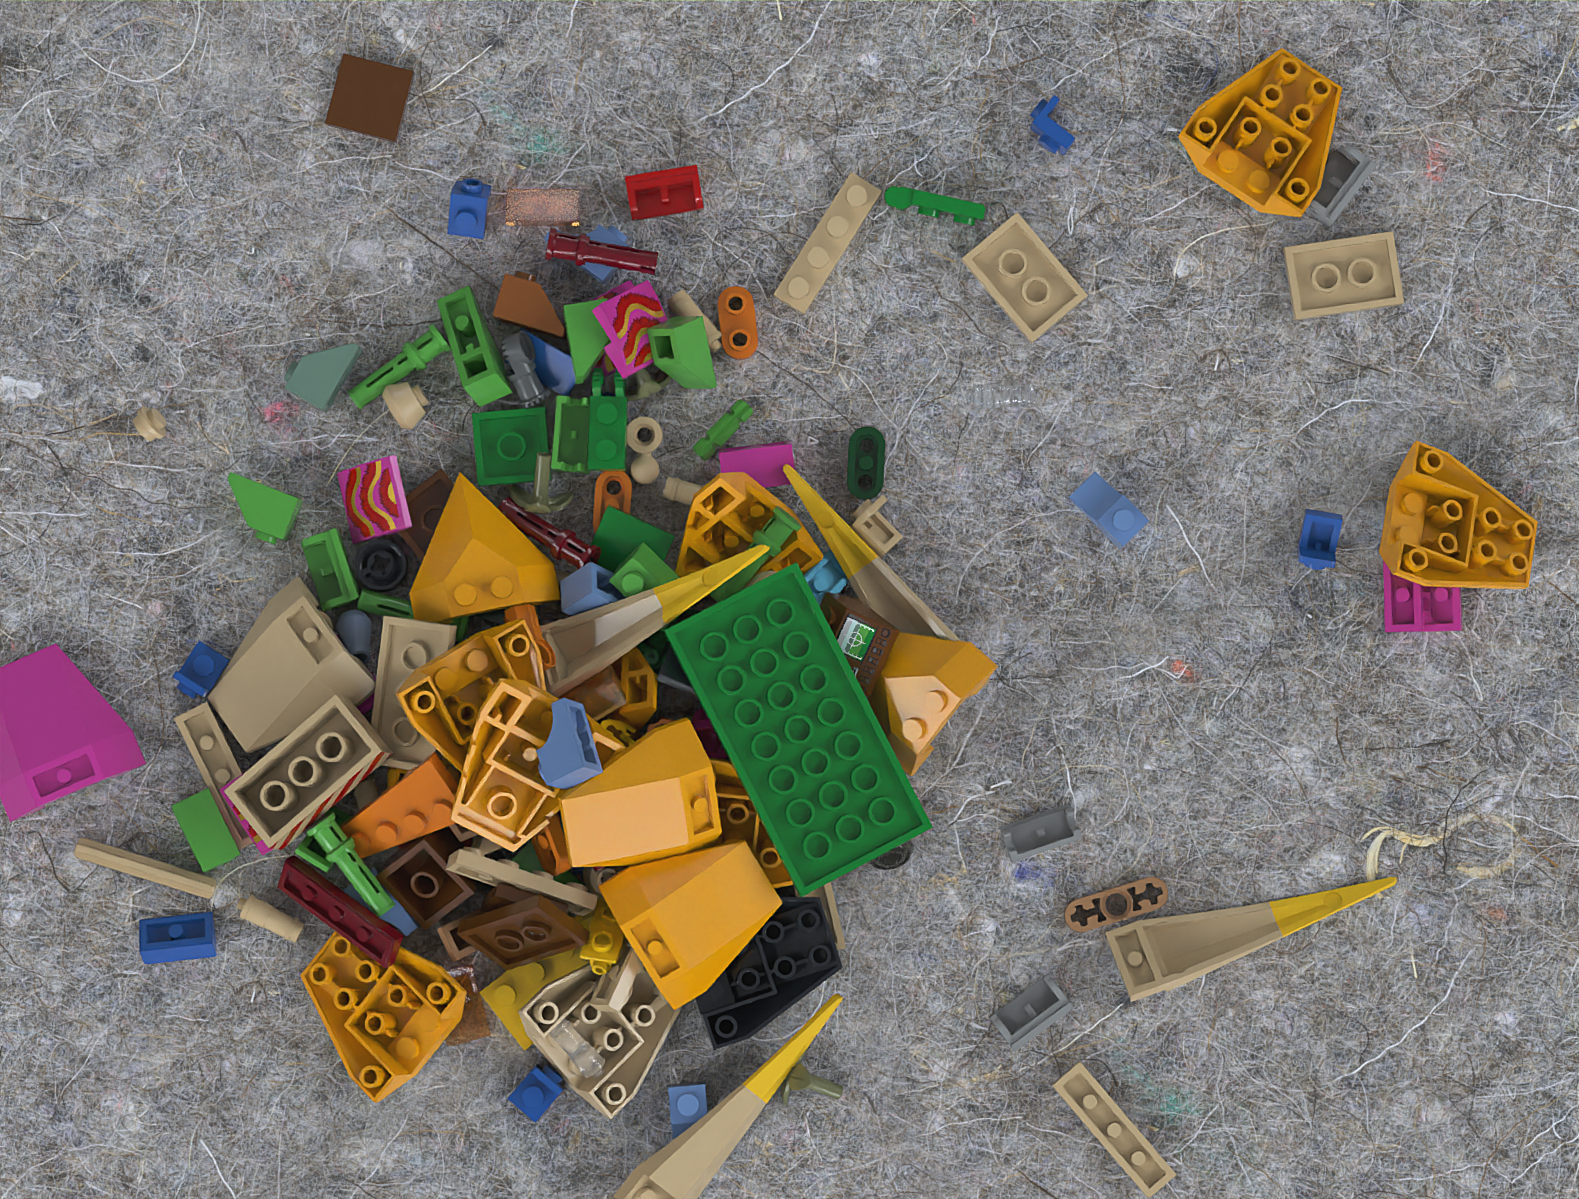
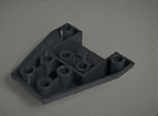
[695,897,843,1050]

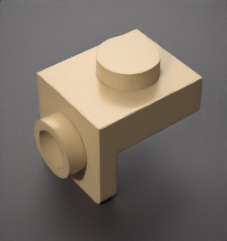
[850,495,903,558]

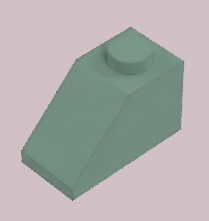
[284,343,363,413]

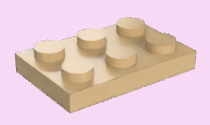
[961,212,1088,344]
[1283,231,1404,321]

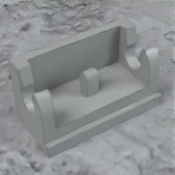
[1306,144,1377,228]
[999,804,1083,862]
[989,974,1074,1052]

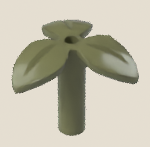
[615,367,672,401]
[510,452,574,514]
[780,1046,843,1106]

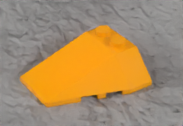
[450,678,626,852]

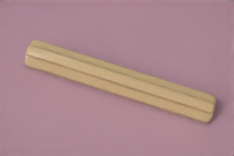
[74,837,217,899]

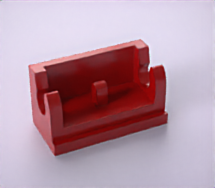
[624,165,704,221]

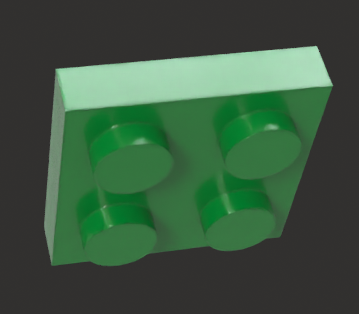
[472,407,552,487]

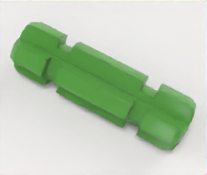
[693,399,753,461]

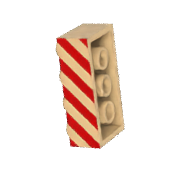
[224,694,394,850]

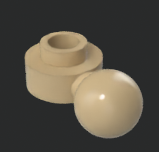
[627,417,663,484]

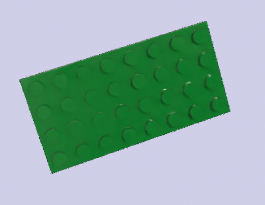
[663,562,933,897]

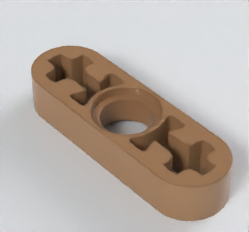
[1064,877,1168,932]

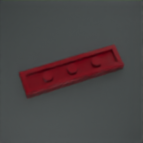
[277,855,403,969]

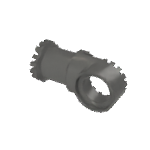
[501,331,550,408]

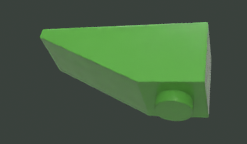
[437,286,513,407]

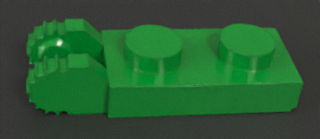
[884,185,986,226]
[588,368,628,471]

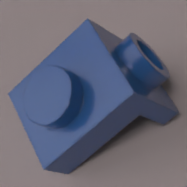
[1030,95,1075,155]
[447,178,492,239]
[1297,509,1343,570]

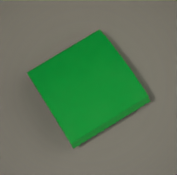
[591,505,676,573]

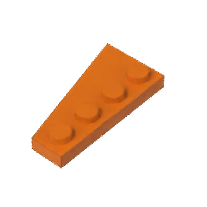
[340,751,458,859]

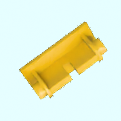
[580,900,625,975]

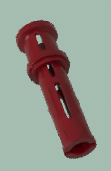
[545,227,658,275]
[498,497,601,570]

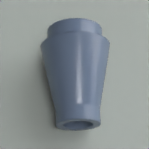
[335,610,372,664]

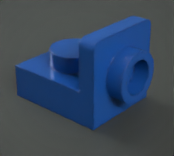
[172,641,230,699]
[508,1064,565,1123]

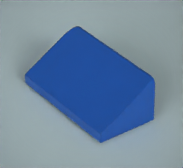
[504,328,576,397]
[139,912,217,964]

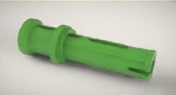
[347,323,451,410]
[709,506,802,602]
[357,588,471,643]
[306,812,396,917]

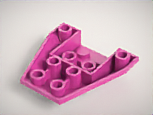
[0,644,147,822]

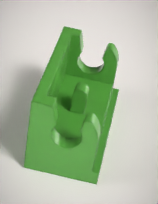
[551,395,590,475]
[301,528,361,612]
[171,788,241,875]

